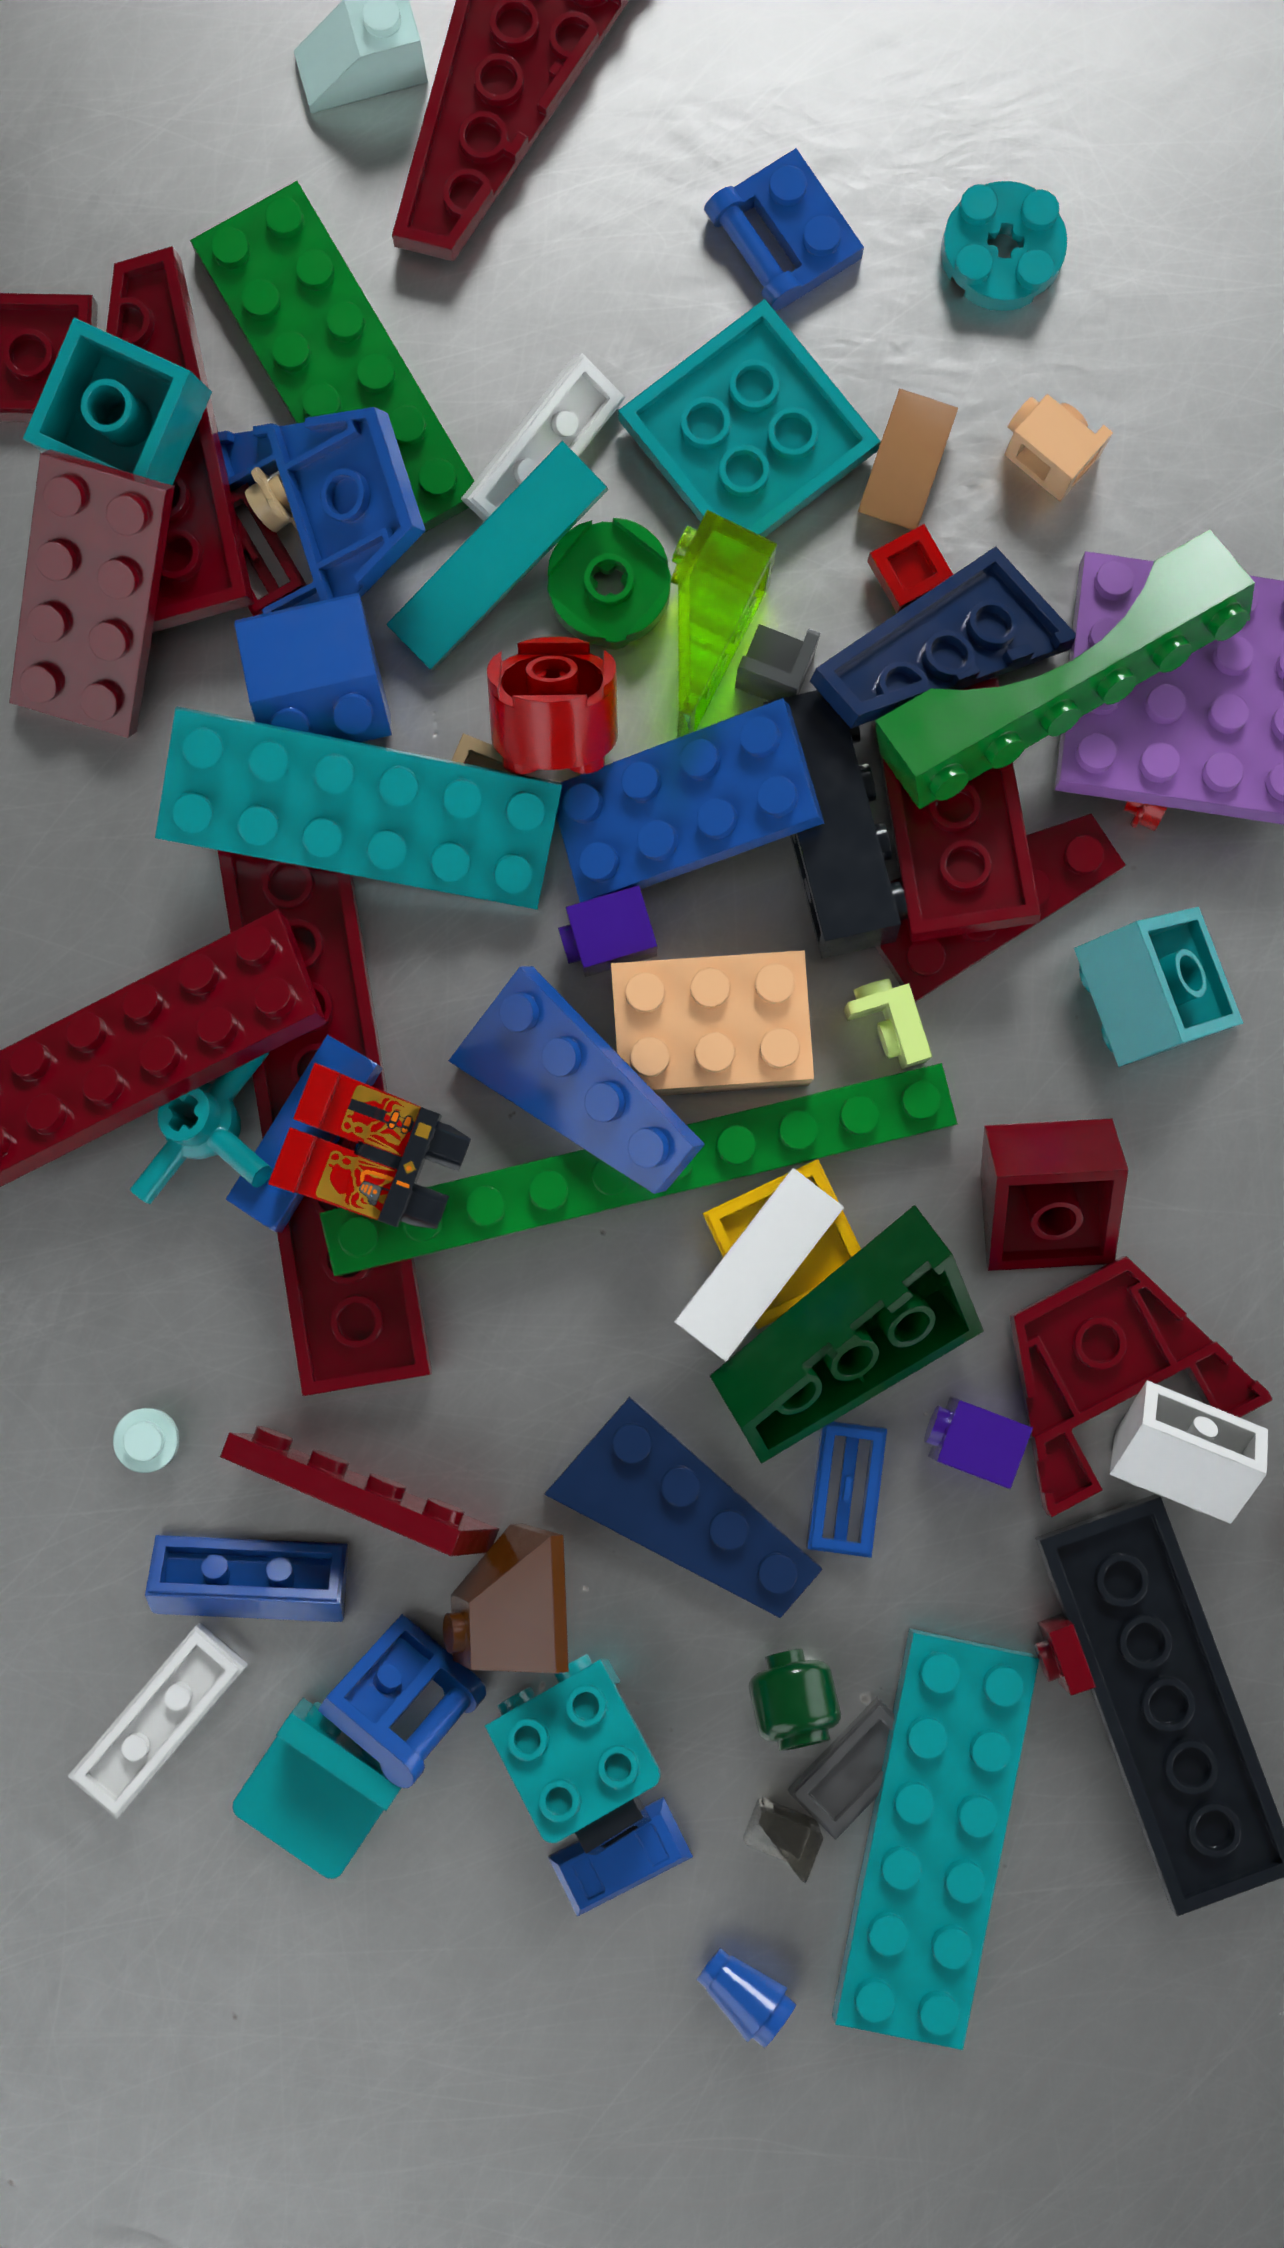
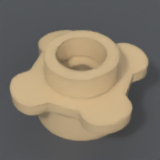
[245,467,297,532]

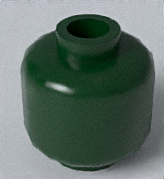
[749,1649,841,1751]

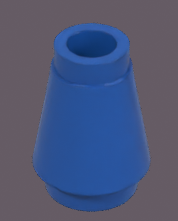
[696,1947,796,2048]

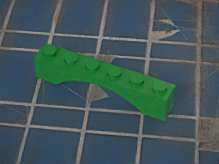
[875,529,1255,809]

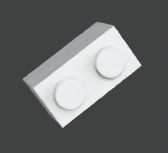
[1110,1380,1268,1524]

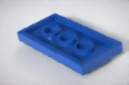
[556,698,824,903]

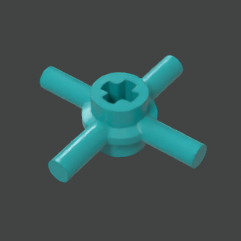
[130,1052,272,1204]

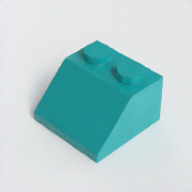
[1074,906,1243,1067]

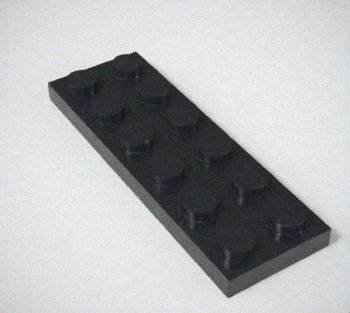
[1035,1494,1284,1917]

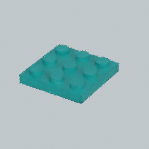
[618,299,881,562]

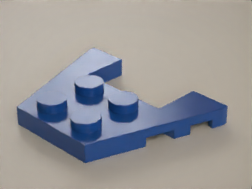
[218,407,426,614]

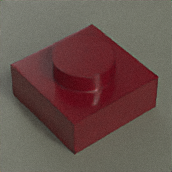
[1034,1614,1096,1696]

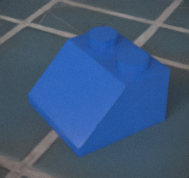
[234,592,392,743]

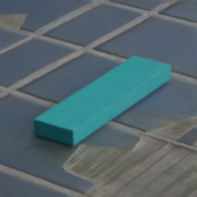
[386,441,608,671]

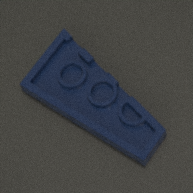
[809,546,1076,728]
[544,1396,823,1618]

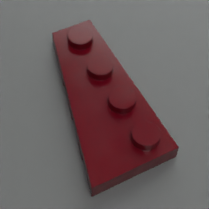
[875,813,1126,1003]

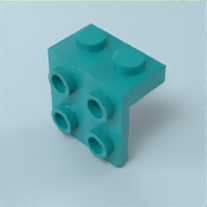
[485,1654,661,1843]
[232,1698,401,1879]

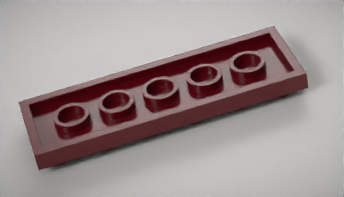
[0,909,327,1187]

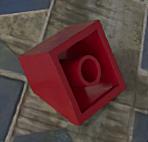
[980,1118,1128,1271]

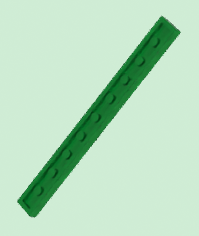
[319,1063,958,1277]

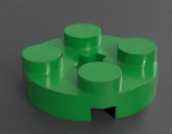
[547,518,671,650]

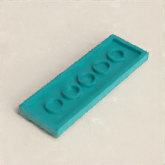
[155,706,562,909]
[832,1628,1040,2050]

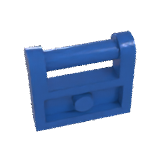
[704,148,864,311]
[318,1614,486,1788]

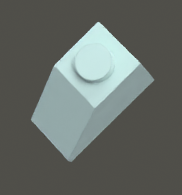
[294,0,428,113]

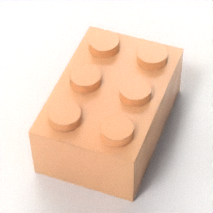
[611,950,814,1096]

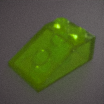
[671,510,777,738]

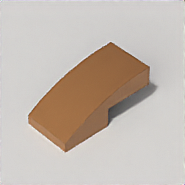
[858,388,958,530]

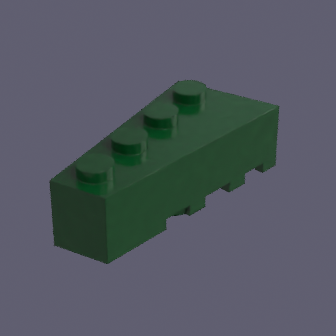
[710,1205,984,1464]

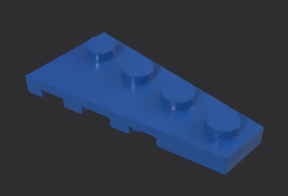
[448,966,705,1194]

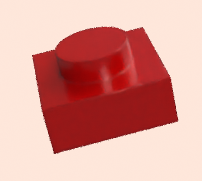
[867,524,953,613]

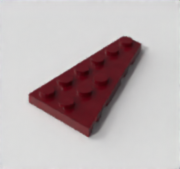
[392,0,629,262]
[106,246,255,633]

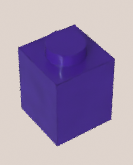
[558,885,658,977]
[924,1397,1033,1489]

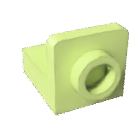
[843,979,932,1070]

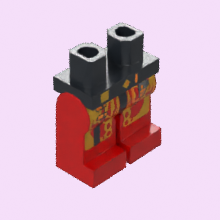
[268,1063,471,1229]

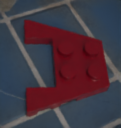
[1010,1256,1273,1517]

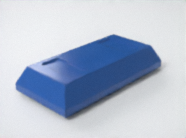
[548,1797,693,1917]

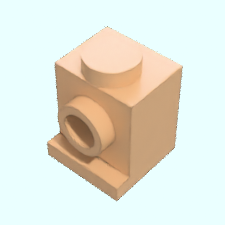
[1004,394,1113,502]

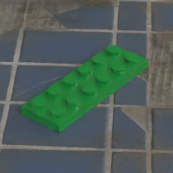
[190,181,474,534]

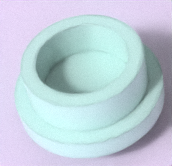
[113,1408,179,1473]

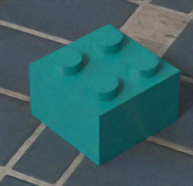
[23,317,212,485]

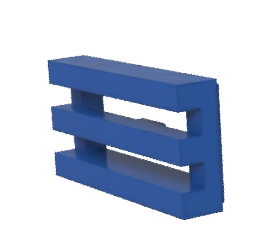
[806,1421,887,1558]

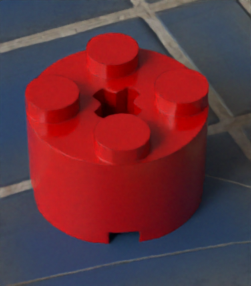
[487,637,618,774]

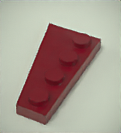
[220,1426,500,1556]

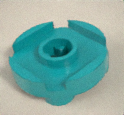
[941,181,1067,311]

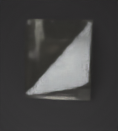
[743,1797,823,1883]

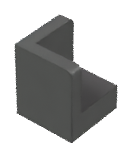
[735,624,821,701]

